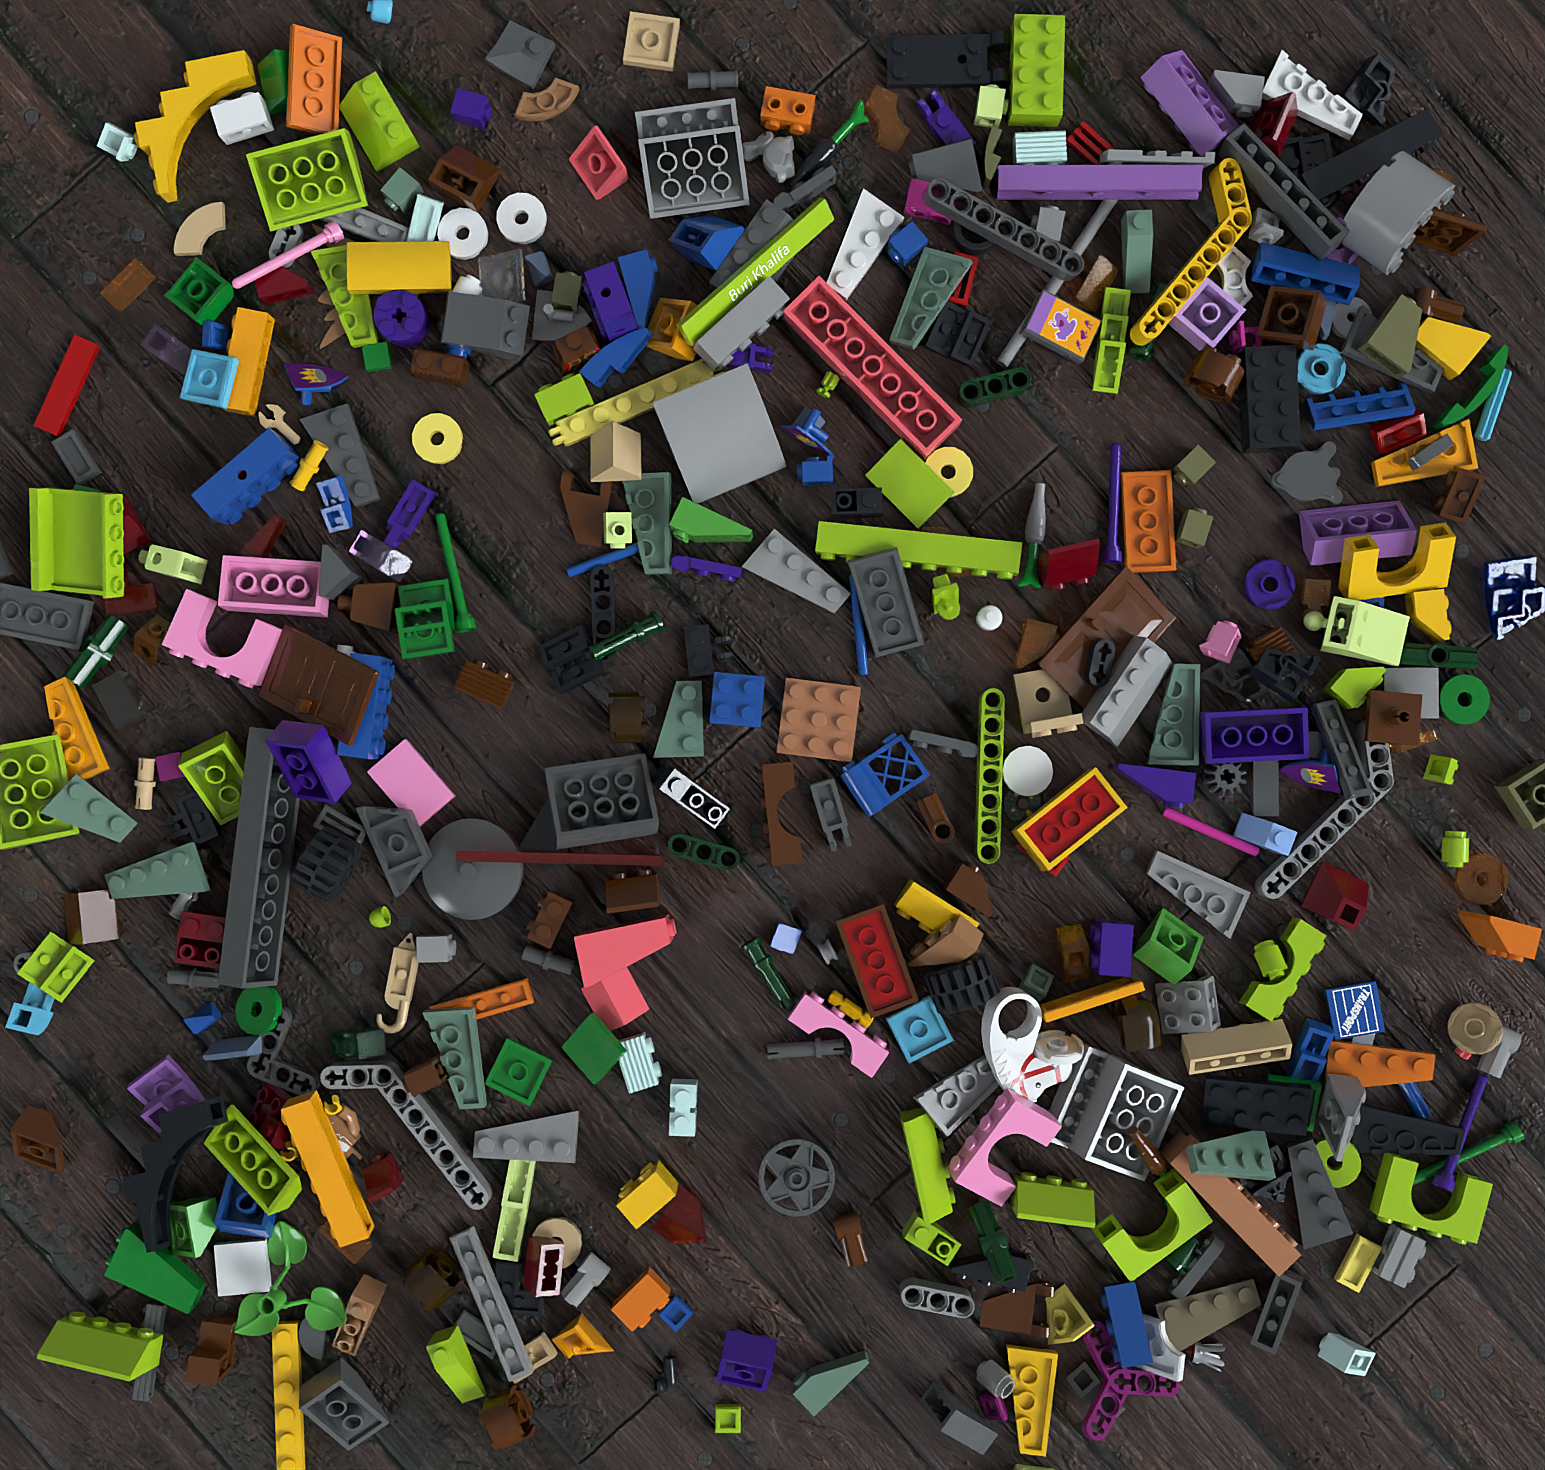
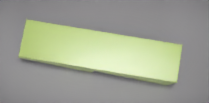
[492,1160,536,1262]

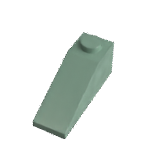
[1121,210,1153,294]
[792,1350,870,1416]

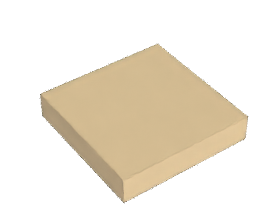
[623,11,680,72]

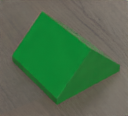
[257,49,289,115]

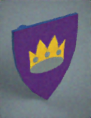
[284,363,348,405]
[779,408,834,459]
[1279,749,1341,793]

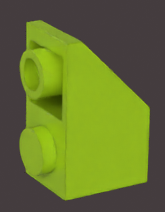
[1322,667,1386,709]
[902,1209,961,1266]

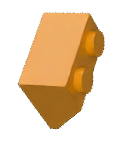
[646,298,697,361]

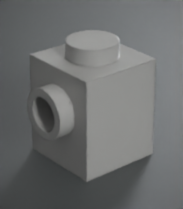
[1030,206,1065,243]
[416,934,456,963]

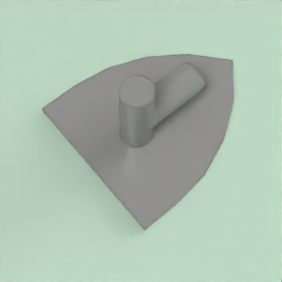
[532,290,592,341]

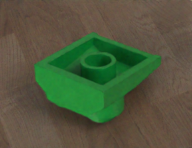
[164,257,234,325]

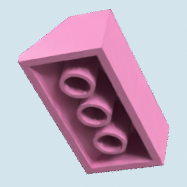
[218,555,329,618]

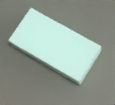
[406,194,444,242]

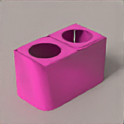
[904,179,958,225]

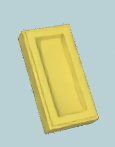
[1334,1234,1382,1293]

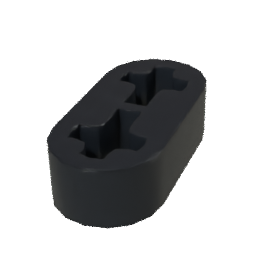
[1084,638,1115,687]

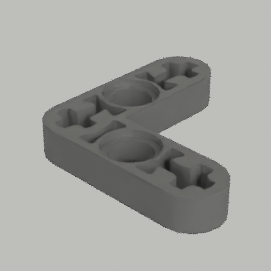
[247,1006,320,1096]

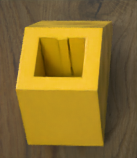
[1404,589,1451,642]

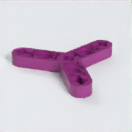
[1082,1321,1180,1441]

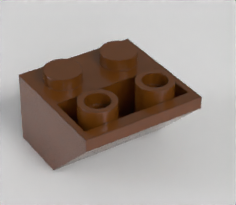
[428,145,501,213]

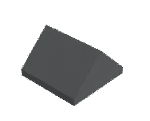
[318,544,364,601]

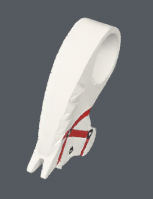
[981,987,1072,1103]

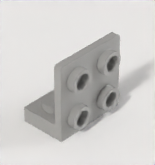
[1155,975,1221,1034]

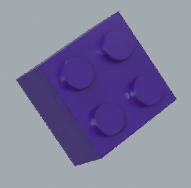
[1086,919,1134,977]

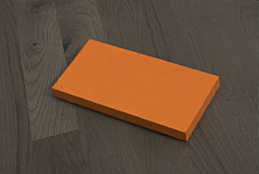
[286,24,342,135]
[1120,470,1176,573]

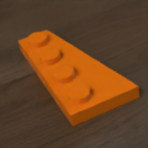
[1322,1040,1435,1089]

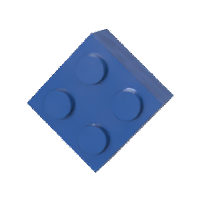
[710,672,765,728]

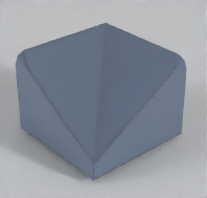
[525,251,553,287]

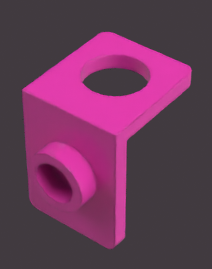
[1229,321,1262,354]

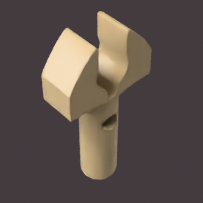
[259,404,301,445]

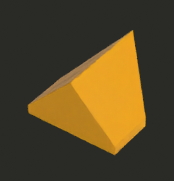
[552,1313,614,1359]

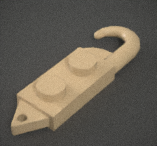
[376,933,419,1033]

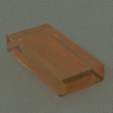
[100,258,156,313]

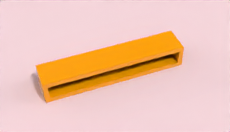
[281,1090,374,1247]

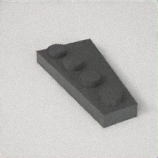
[1287,1136,1353,1250]

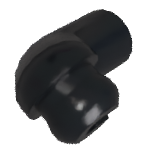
[651,1355,677,1394]

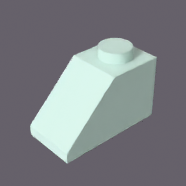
[1318,1333,1376,1376]

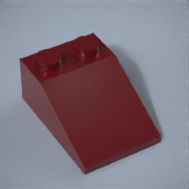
[1036,538,1100,592]

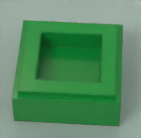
[362,342,392,372]

